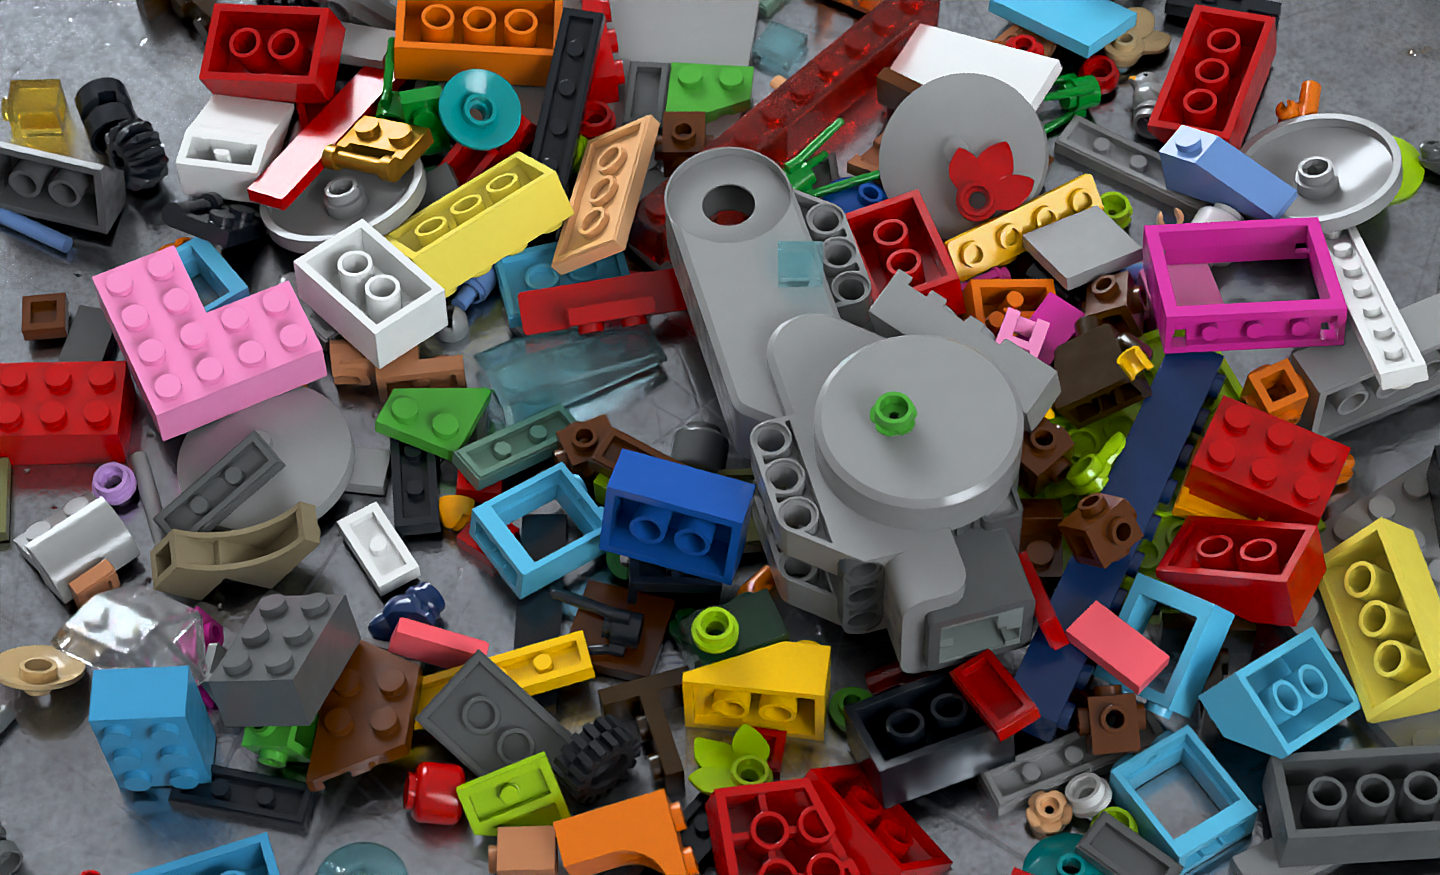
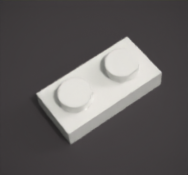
[337,501,421,596]

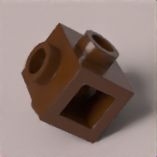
[654,111,714,177]
[1081,270,1149,338]
[552,414,612,486]
[1018,417,1075,498]
[1058,492,1144,569]
[1075,684,1146,755]

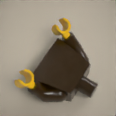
[1044,316,1154,430]

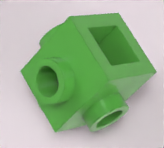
[241,714,319,768]

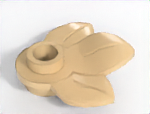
[1103,7,1172,67]

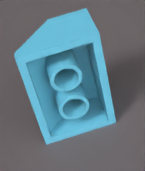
[1198,626,1362,759]

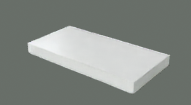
[890,23,1063,111]

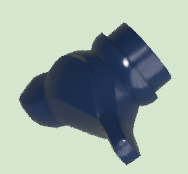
[367,582,445,642]

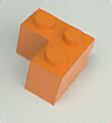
[957,279,1056,341]

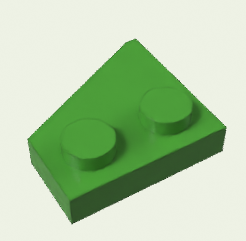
[665,62,754,123]
[375,388,492,461]

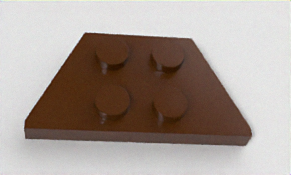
[306,640,424,792]

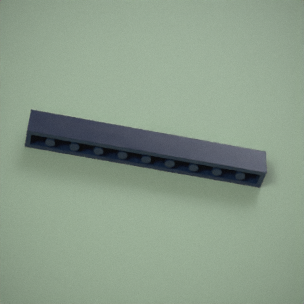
[1014,336,1226,743]

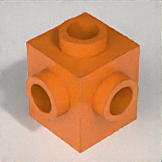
[1239,358,1309,424]

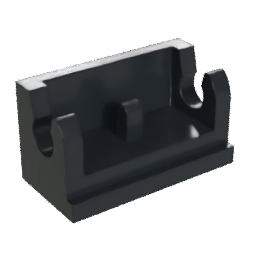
[626,557,723,607]

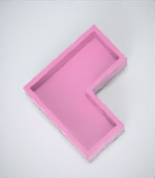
[92,245,327,442]

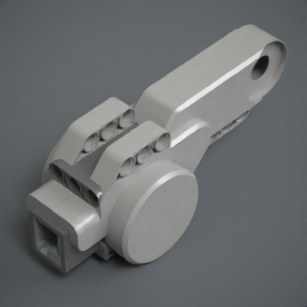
[664,147,1036,673]

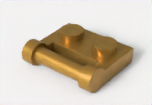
[321,115,434,183]

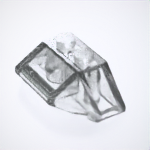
[50,583,208,687]

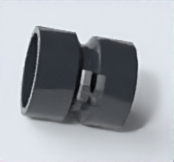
[74,77,138,156]

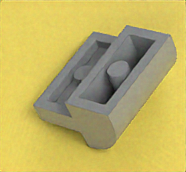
[13,491,141,604]

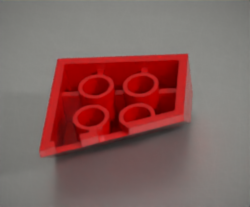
[705,777,861,875]

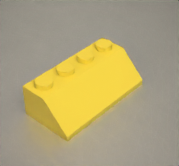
[383,151,575,298]
[1318,517,1440,724]

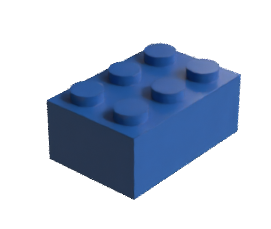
[599,448,756,585]

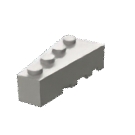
[868,269,1062,434]

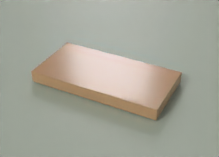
[551,114,660,275]

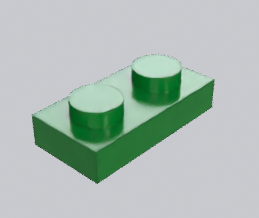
[399,85,451,156]

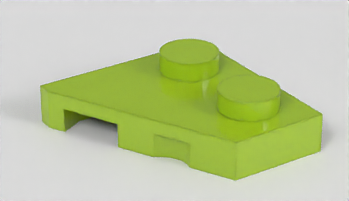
[456,751,571,836]

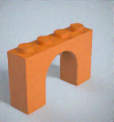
[553,788,700,875]

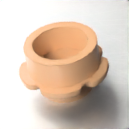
[1025,790,1073,835]

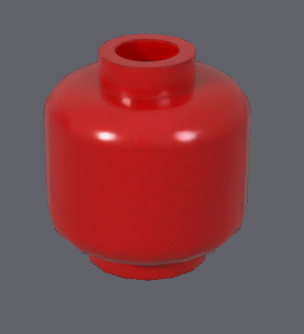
[403,761,467,826]

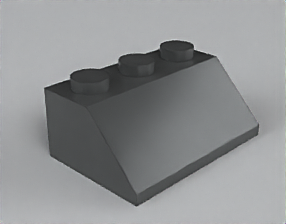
[0,141,126,234]

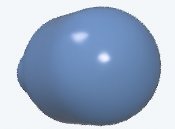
[451,266,497,311]

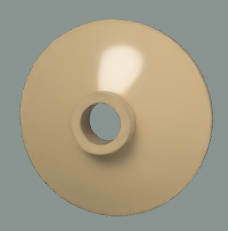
[0,645,86,696]

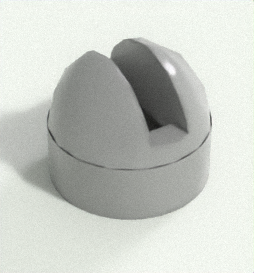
[435,305,469,343]

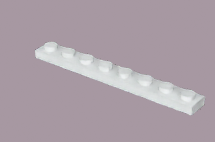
[1324,226,1428,390]

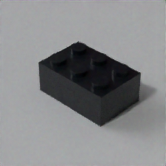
[843,664,1015,809]

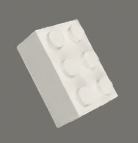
[293,218,448,369]

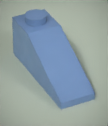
[1159,125,1298,220]

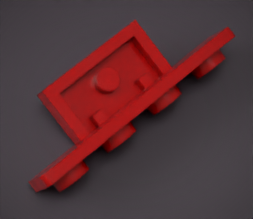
[517,268,688,335]

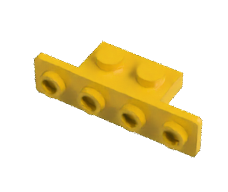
[944,174,1104,281]

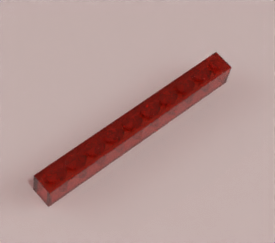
[629,0,940,266]

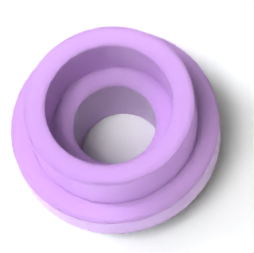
[92,462,137,506]

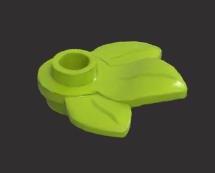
[1051,431,1126,497]
[688,724,773,795]

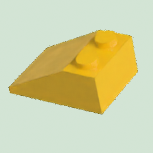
[682,640,831,741]

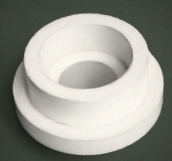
[1065,772,1112,818]

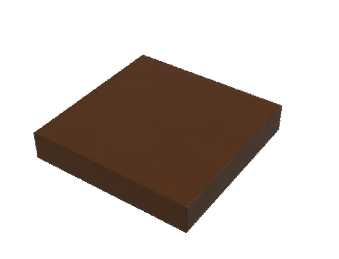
[569,580,676,681]

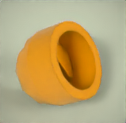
[439,495,475,531]

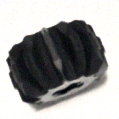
[105,118,169,192]

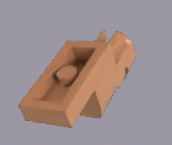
[329,338,467,403]

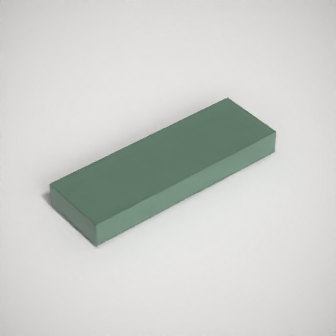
[452,403,577,491]

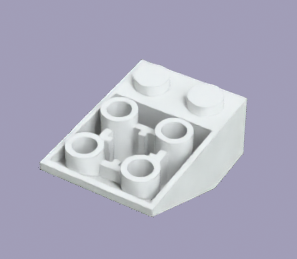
[175,94,295,204]

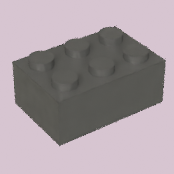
[208,593,361,727]

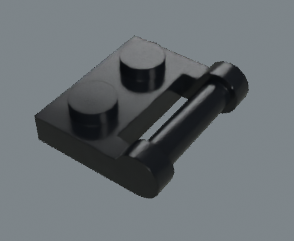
[161,192,266,248]

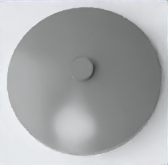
[879,73,1049,242]
[1239,113,1403,234]
[259,158,427,254]
[177,386,355,532]

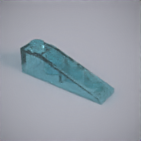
[473,322,667,427]

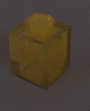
[1,79,68,138]

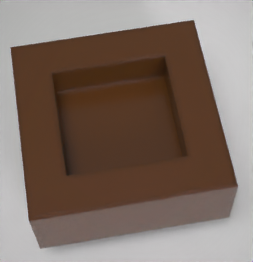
[21,292,69,341]

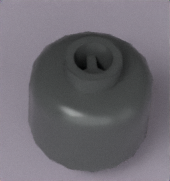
[669,421,729,474]

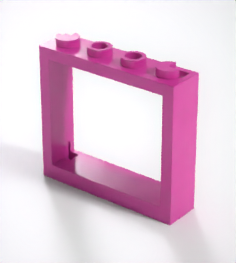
[1142,217,1348,354]

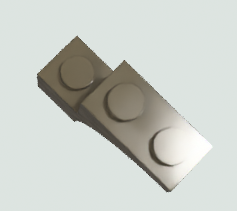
[150,501,321,601]

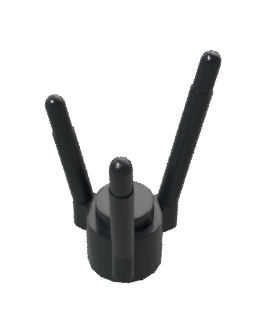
[548,586,645,658]

